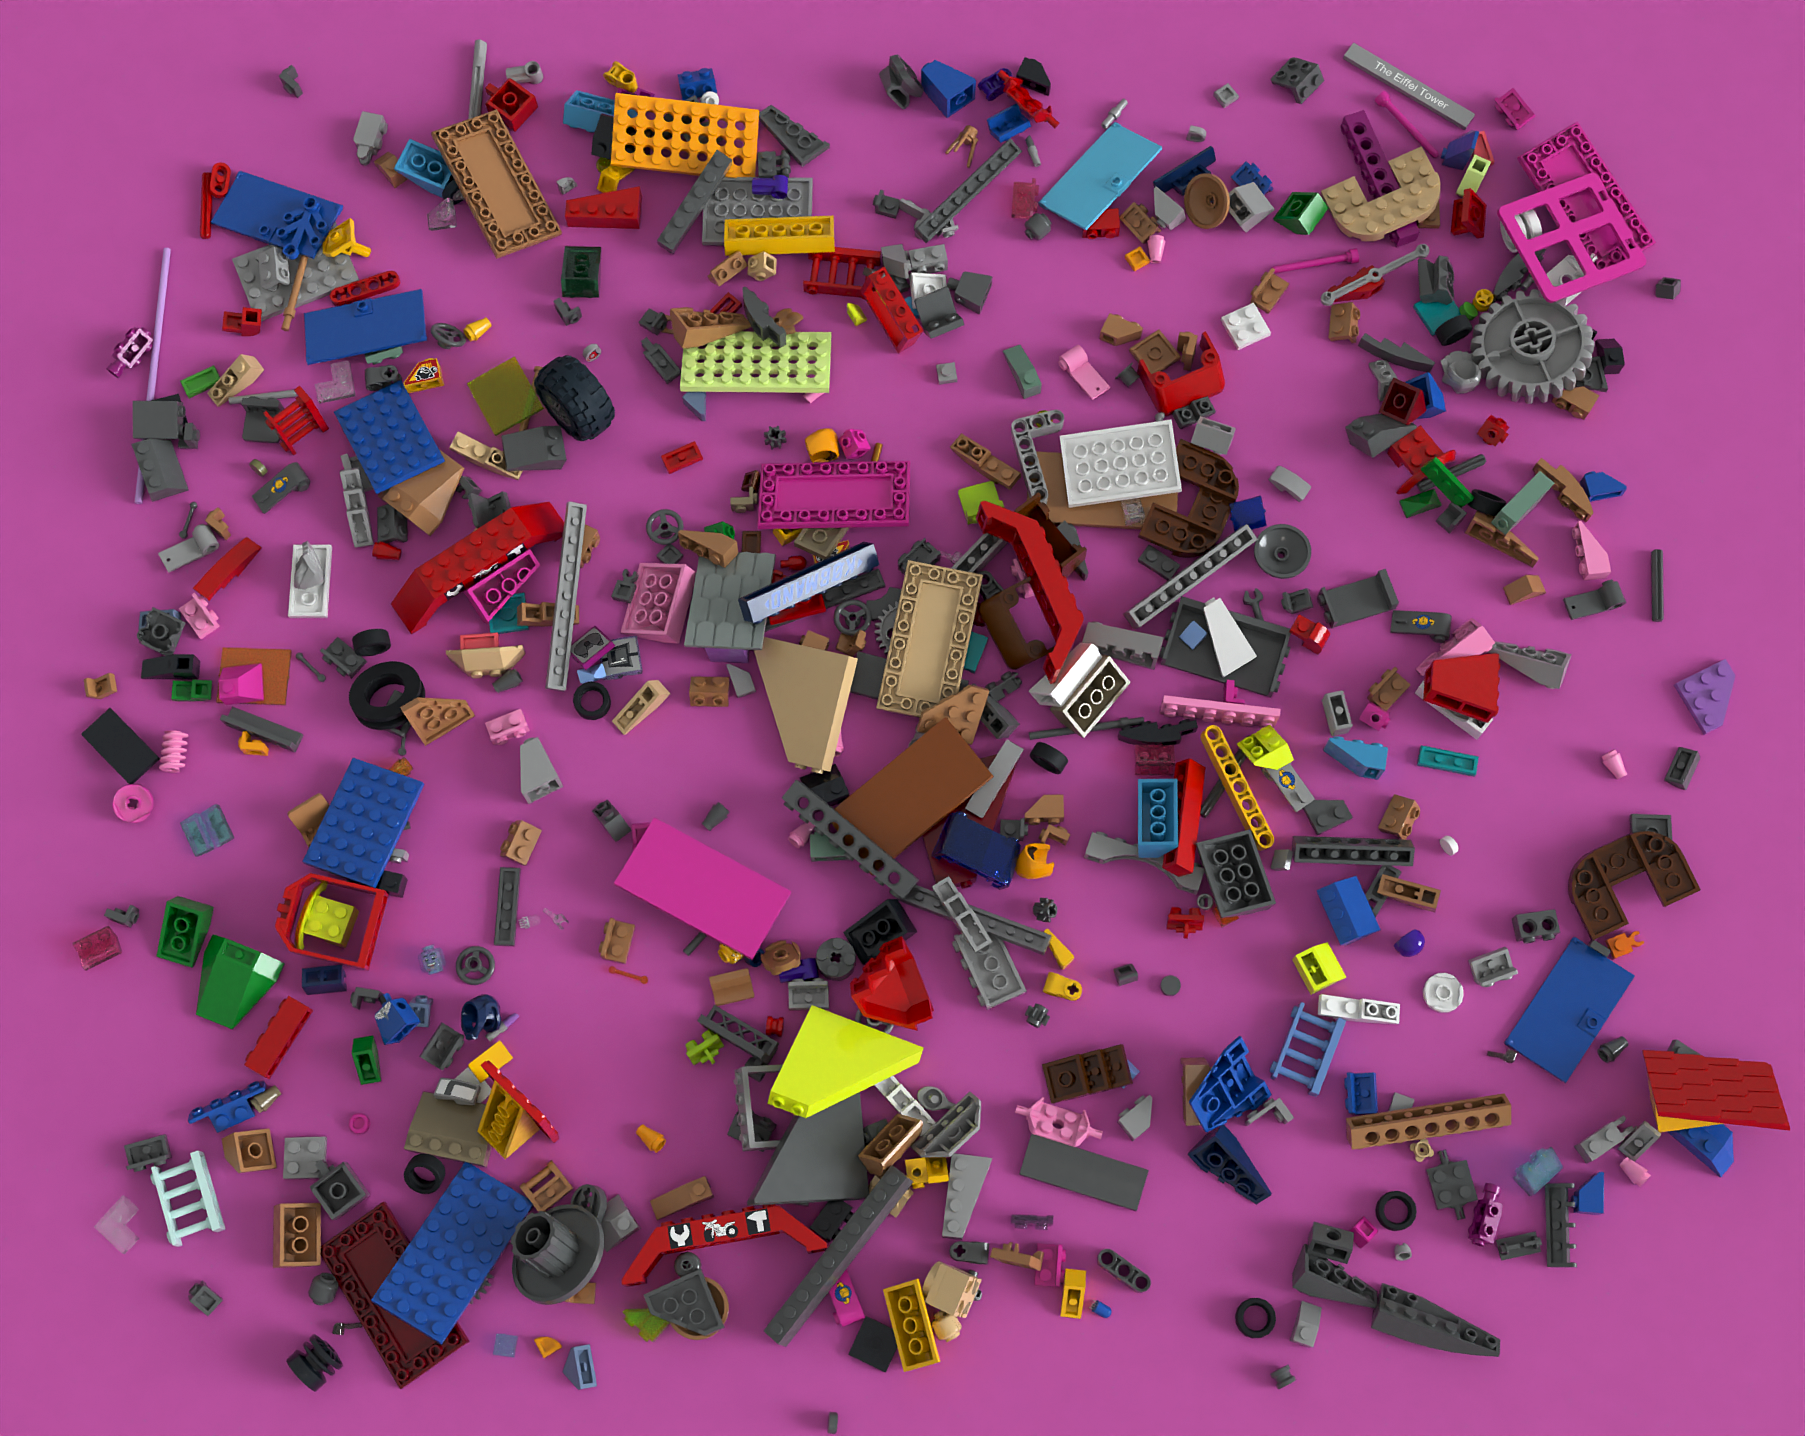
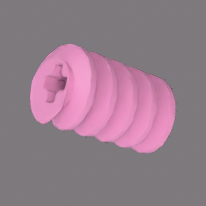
[159,730,188,773]

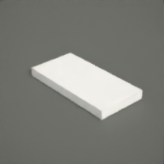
[288,545,332,618]

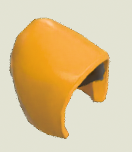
[805,428,839,462]
[1014,843,1054,879]

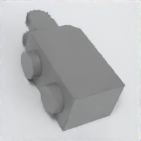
[353,111,388,166]
[1574,1115,1635,1163]

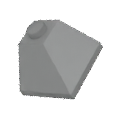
[1154,187,1186,230]
[601,1194,641,1252]

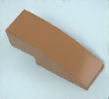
[517,602,579,627]

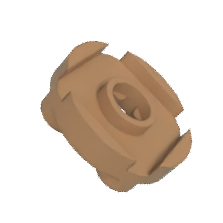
[761,940,801,975]

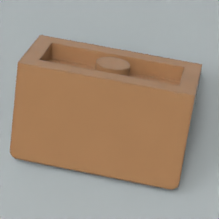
[709,968,754,1006]

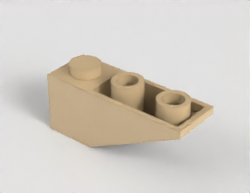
[207,354,265,407]

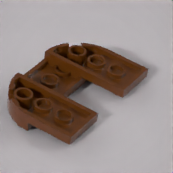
[1138,439,1239,558]
[1568,831,1701,940]

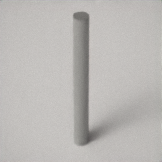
[229,390,297,405]

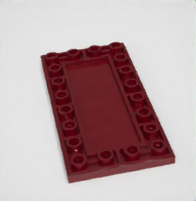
[321,1202,470,1389]

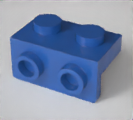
[677,68,717,100]
[987,104,1031,143]
[1344,1072,1378,1115]

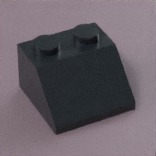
[800,764,849,813]

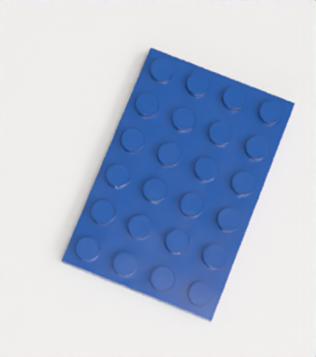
[334,380,445,494]
[302,758,424,888]

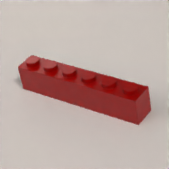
[1162,758,1206,877]

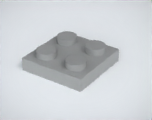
[283,1137,327,1179]

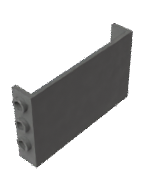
[1159,596,1291,698]

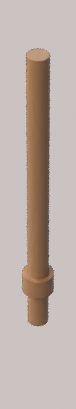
[281,255,308,331]

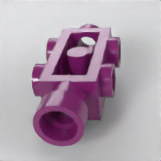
[106,327,153,378]
[1468,1183,1503,1247]

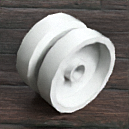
[1500,209,1542,253]

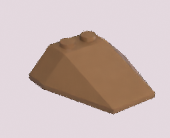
[378,449,464,536]

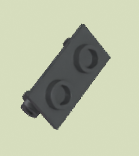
[984,671,1022,701]
[1496,1231,1542,1261]

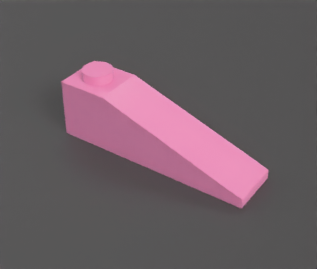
[1416,618,1495,676]

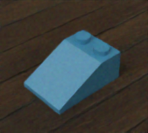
[394,139,454,198]

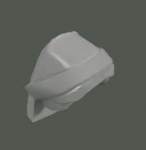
[1440,351,1482,394]
[294,541,323,590]

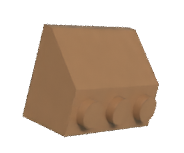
[858,1113,923,1177]
[273,1203,321,1268]

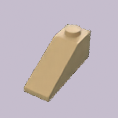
[612,680,670,735]

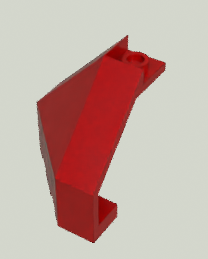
[850,936,934,1031]

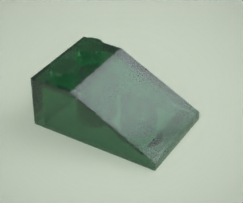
[561,246,601,298]

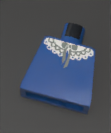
[375,993,420,1045]

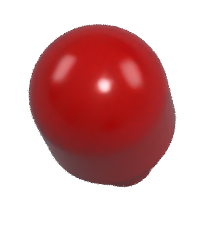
[780,556,807,571]

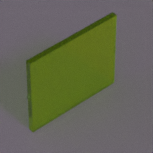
[467,356,544,436]

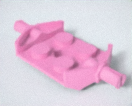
[1015,1097,1103,1147]

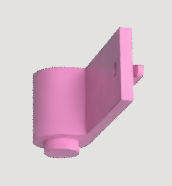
[1058,345,1110,400]

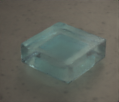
[493,1334,518,1357]

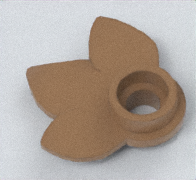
[773,308,803,334]

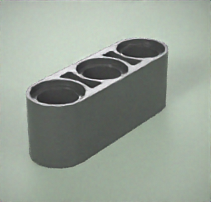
[1097,1249,1151,1293]

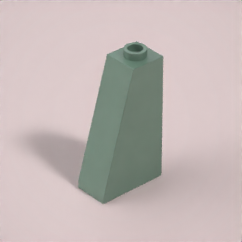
[1491,471,1554,535]

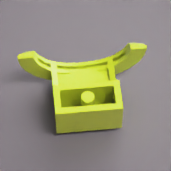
[294,883,359,950]

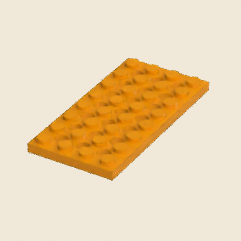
[610,93,759,178]

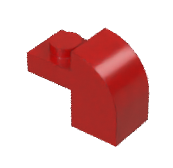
[222,307,262,336]
[1289,614,1330,655]

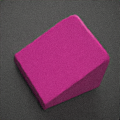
[1349,1216,1378,1248]

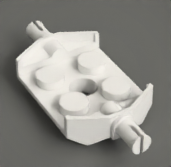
[1537,253,1598,306]

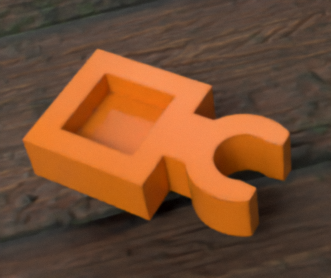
[1605,931,1644,959]

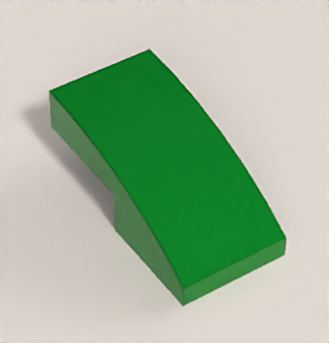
[171,679,212,701]

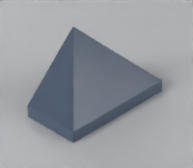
[563,1344,597,1390]

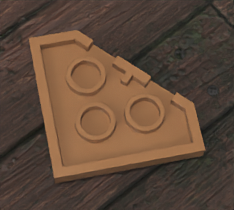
[916,684,989,745]
[400,697,475,746]

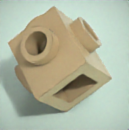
[748,252,777,281]

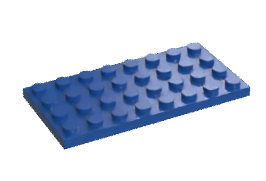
[371,1163,534,1345]

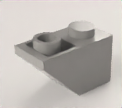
[881,244,911,279]
[1117,1095,1152,1141]

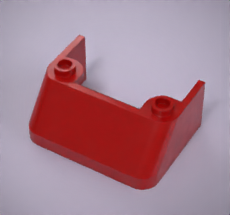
[1137,331,1225,416]

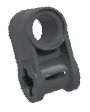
[365,365,402,391]
[978,571,1004,600]
[949,1241,989,1265]

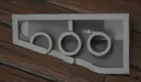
[1292,1244,1378,1308]

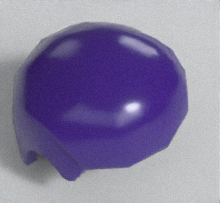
[1394,929,1425,957]

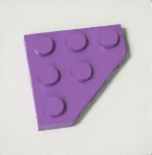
[1674,659,1736,735]

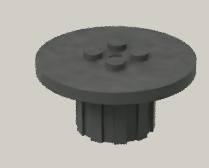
[510,1204,604,1305]

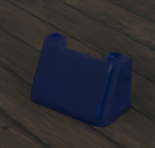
[931,811,1021,890]

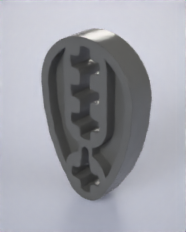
[571,1184,607,1224]

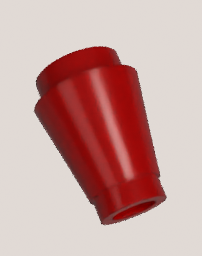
[372,541,401,560]

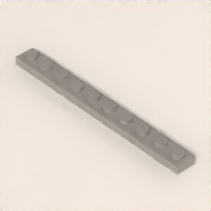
[545,501,587,692]

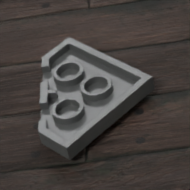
[644,1269,725,1336]

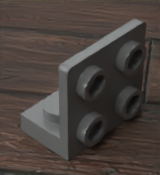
[914,286,964,339]

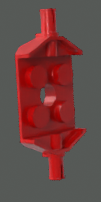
[997,69,1060,129]

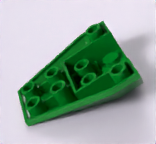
[196,935,285,1030]

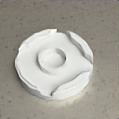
[1423,973,1464,1013]

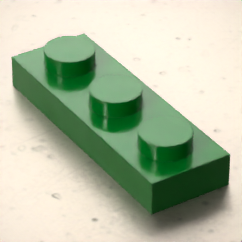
[1420,457,1474,508]

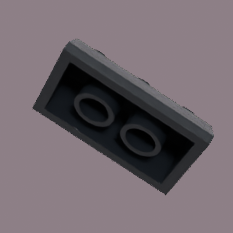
[591,113,653,160]

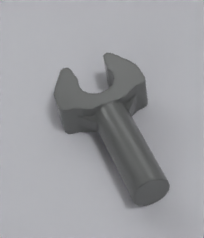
[1243,588,1264,621]

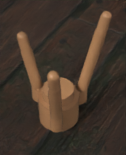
[945,125,978,168]

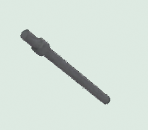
[1029,717,1144,740]

